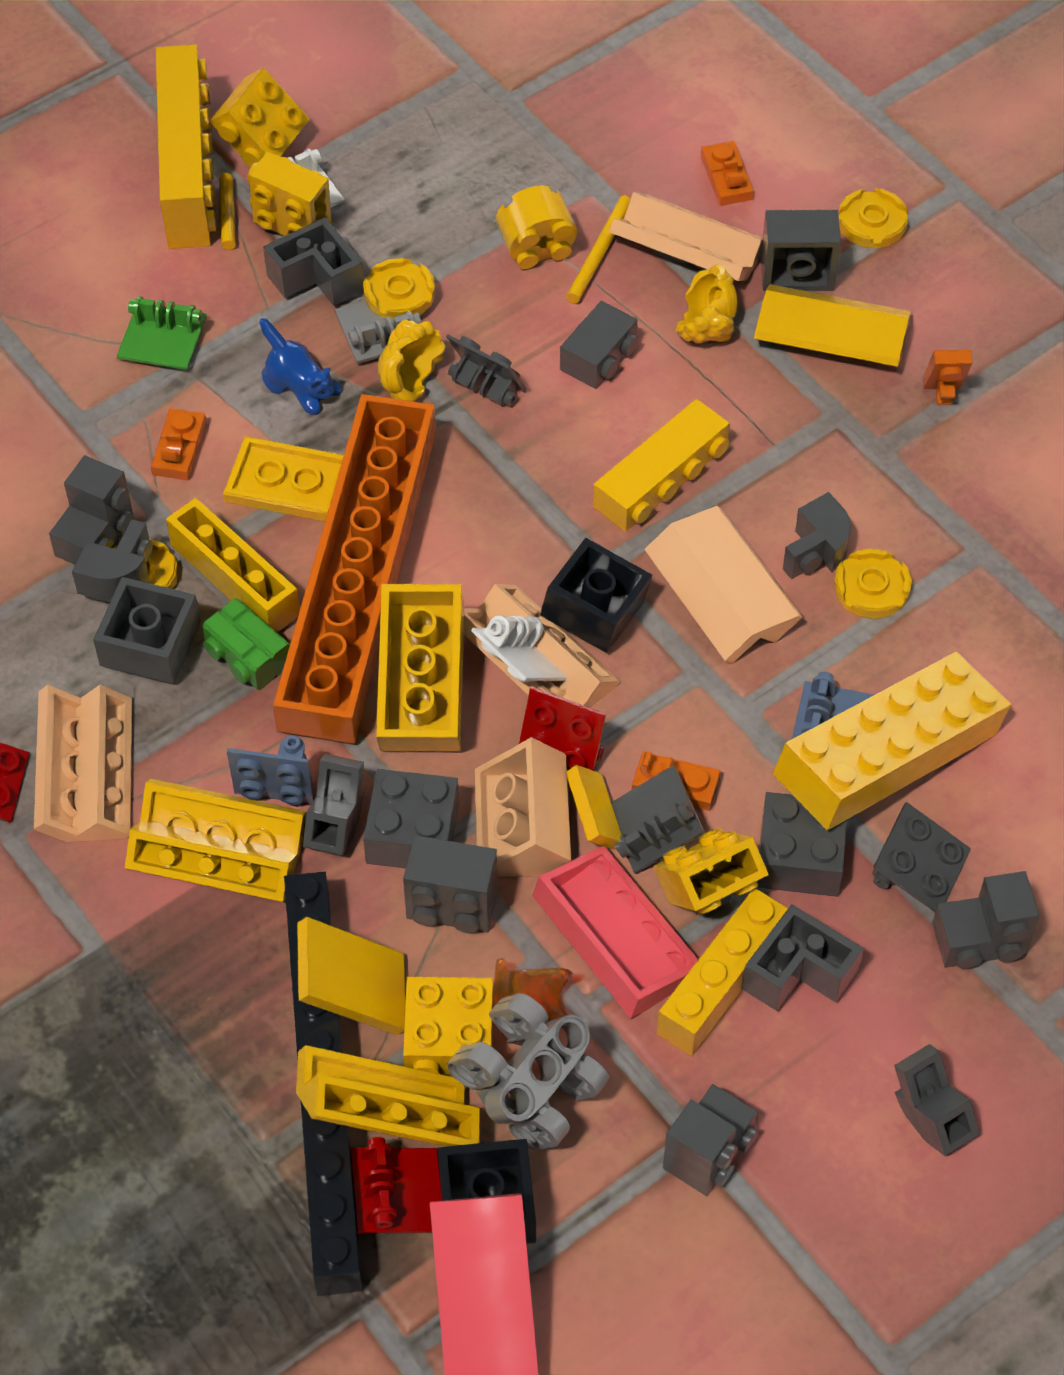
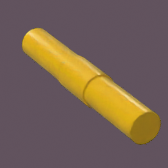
[219,173,236,250]

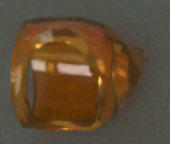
[494,958,573,1036]

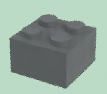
[761,209,841,291]
[93,577,201,684]
[363,769,459,868]
[757,792,847,897]
[403,835,498,933]

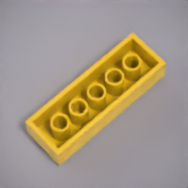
[156,44,216,249]
[773,652,1011,831]

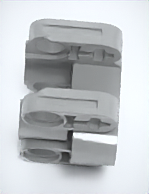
[446,993,610,1150]

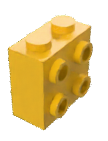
[209,67,310,167]
[247,151,332,236]
[653,828,769,914]
[403,977,493,1075]

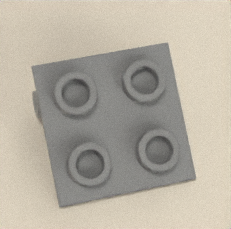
[335,301,421,364]

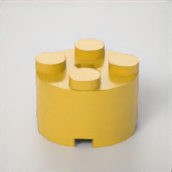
[496,185,577,270]

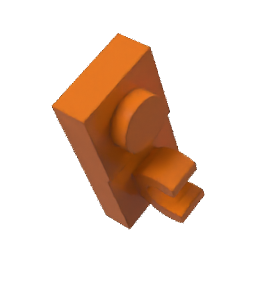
[700,141,754,206]
[923,349,973,405]
[151,408,207,481]
[632,751,721,812]

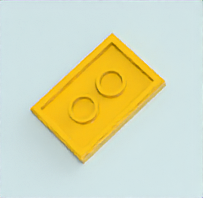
[223,436,344,522]
[297,917,406,1035]

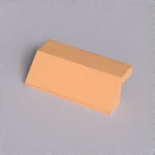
[609,192,763,281]
[644,506,802,664]
[464,584,620,708]
[34,684,132,842]

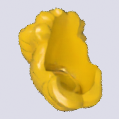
[675,264,738,344]
[378,319,446,402]

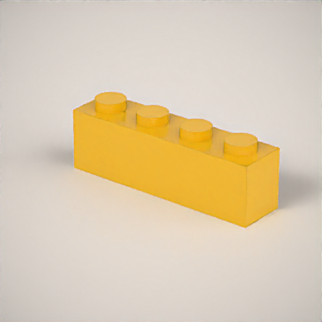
[593,398,730,532]
[166,497,300,633]
[656,888,788,1057]

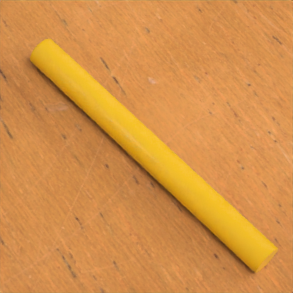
[566,195,631,304]

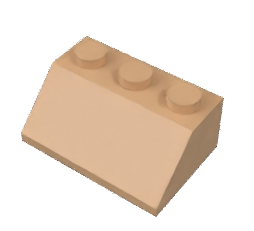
[475,737,571,877]

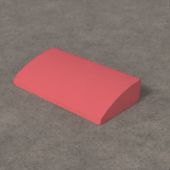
[532,845,698,1019]
[430,1193,538,1375]

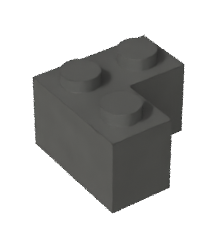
[263,217,364,306]
[49,455,134,565]
[932,871,1040,968]
[741,904,864,1011]
[663,1084,759,1196]

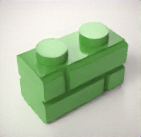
[202,598,290,690]

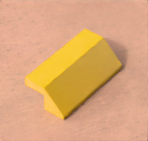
[754,284,911,367]
[125,778,307,902]
[296,1045,480,1146]

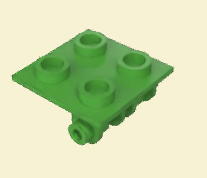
[117,296,207,370]

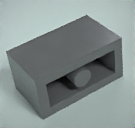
[560,300,639,389]

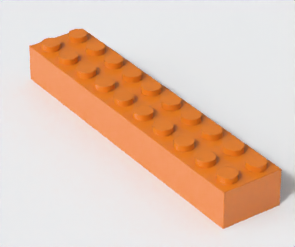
[273,394,436,744]

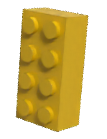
[376,584,464,752]

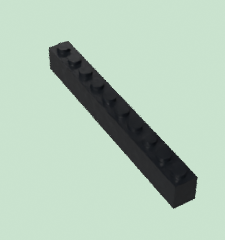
[284,871,362,1296]

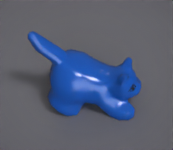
[259,318,342,415]

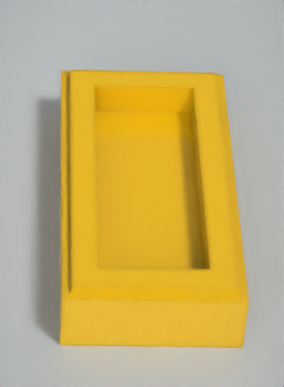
[566,765,622,850]

